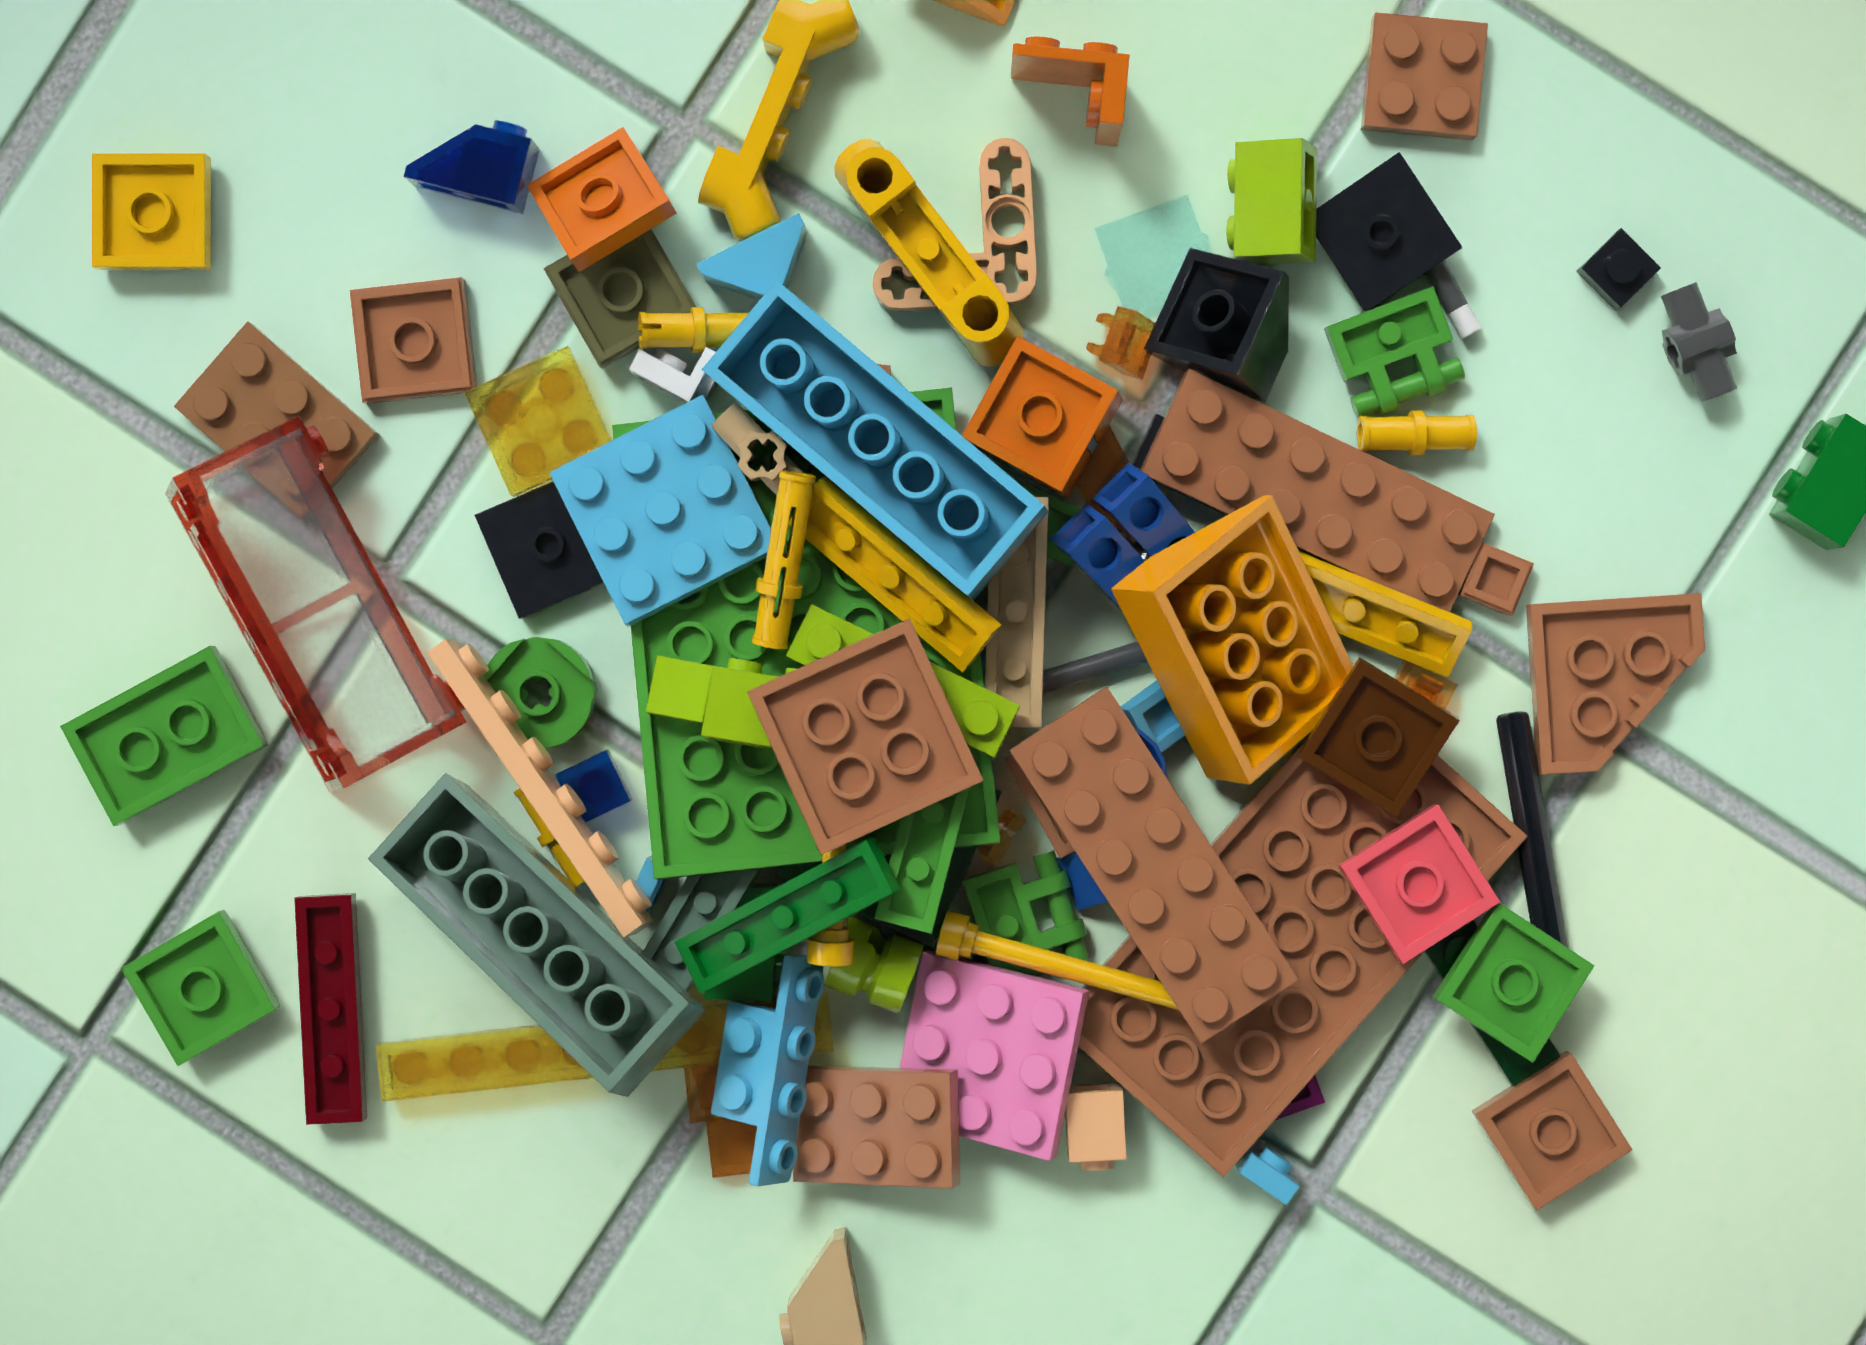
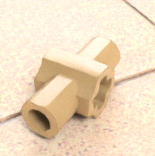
[711,402,804,511]

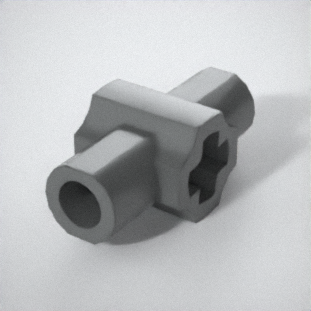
[1661,282,1737,402]

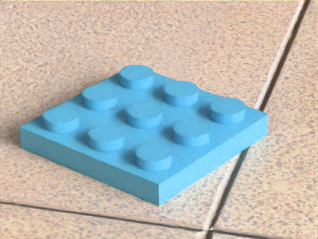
[549,395,771,627]

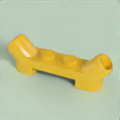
[698,0,860,242]
[834,138,1024,367]

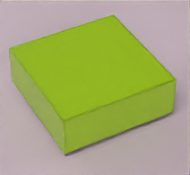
[646,655,713,724]

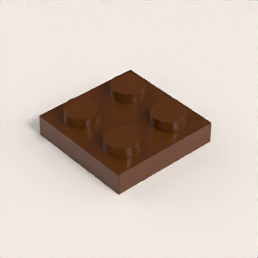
[1298,657,1460,817]

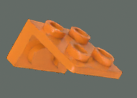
[1011,36,1130,146]

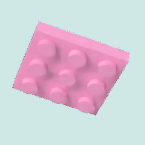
[900,949,1090,1161]

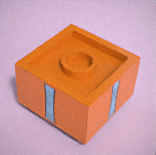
[962,336,1123,500]

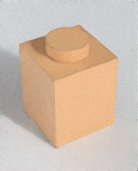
[1065,1082,1127,1171]

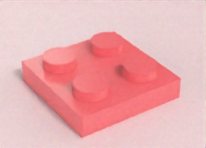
[1338,804,1500,964]

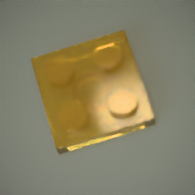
[464,346,612,497]

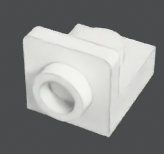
[629,347,718,403]

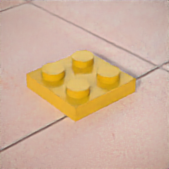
[92,153,211,270]

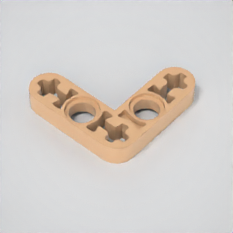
[872,138,1037,312]

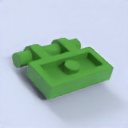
[1324,286,1465,418]
[962,850,1089,977]

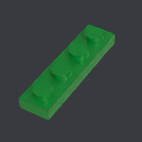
[674,837,901,994]

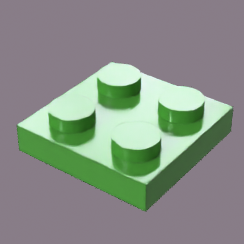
[1432,903,1595,1062]
[121,909,281,1066]

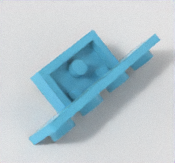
[711,955,824,1186]

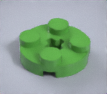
[484,637,598,749]

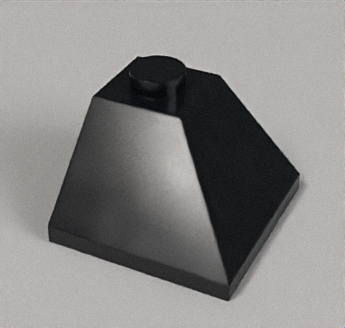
[1144,248,1289,402]

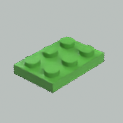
[60,646,268,826]

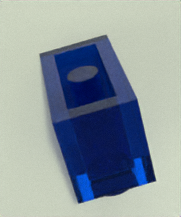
[403,120,540,214]

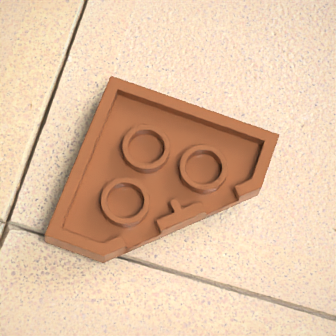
[1526,593,1705,775]

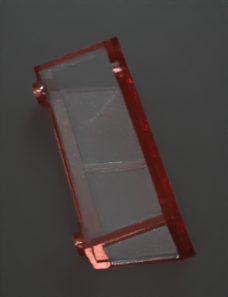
[164,415,466,792]

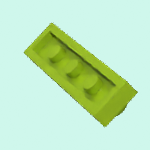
[786,604,1020,759]

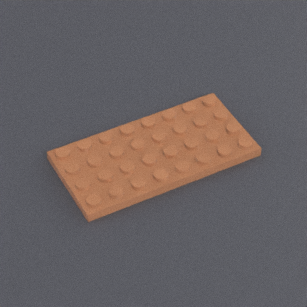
[1079,731,1527,1177]

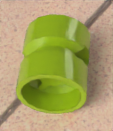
[824,917,924,1014]

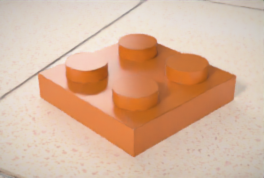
[526,127,677,272]

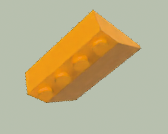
[1111,495,1353,785]

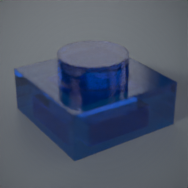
[555,749,633,823]

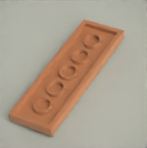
[1140,369,1495,612]
[1009,687,1299,1044]

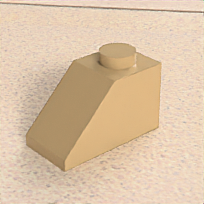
[779,1227,867,1345]

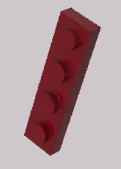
[294,893,367,1125]

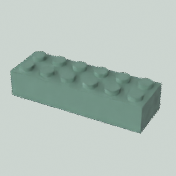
[368,773,706,1097]

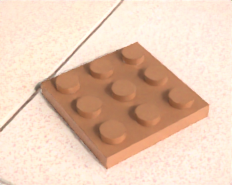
[747,619,984,855]

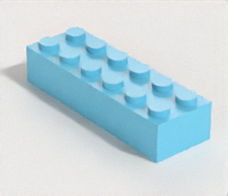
[701,280,1048,600]

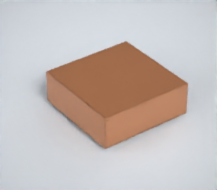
[1458,542,1534,616]

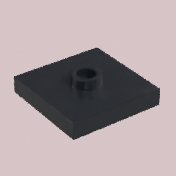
[1316,152,1463,312]
[474,481,604,619]

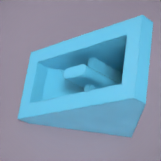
[696,213,807,300]

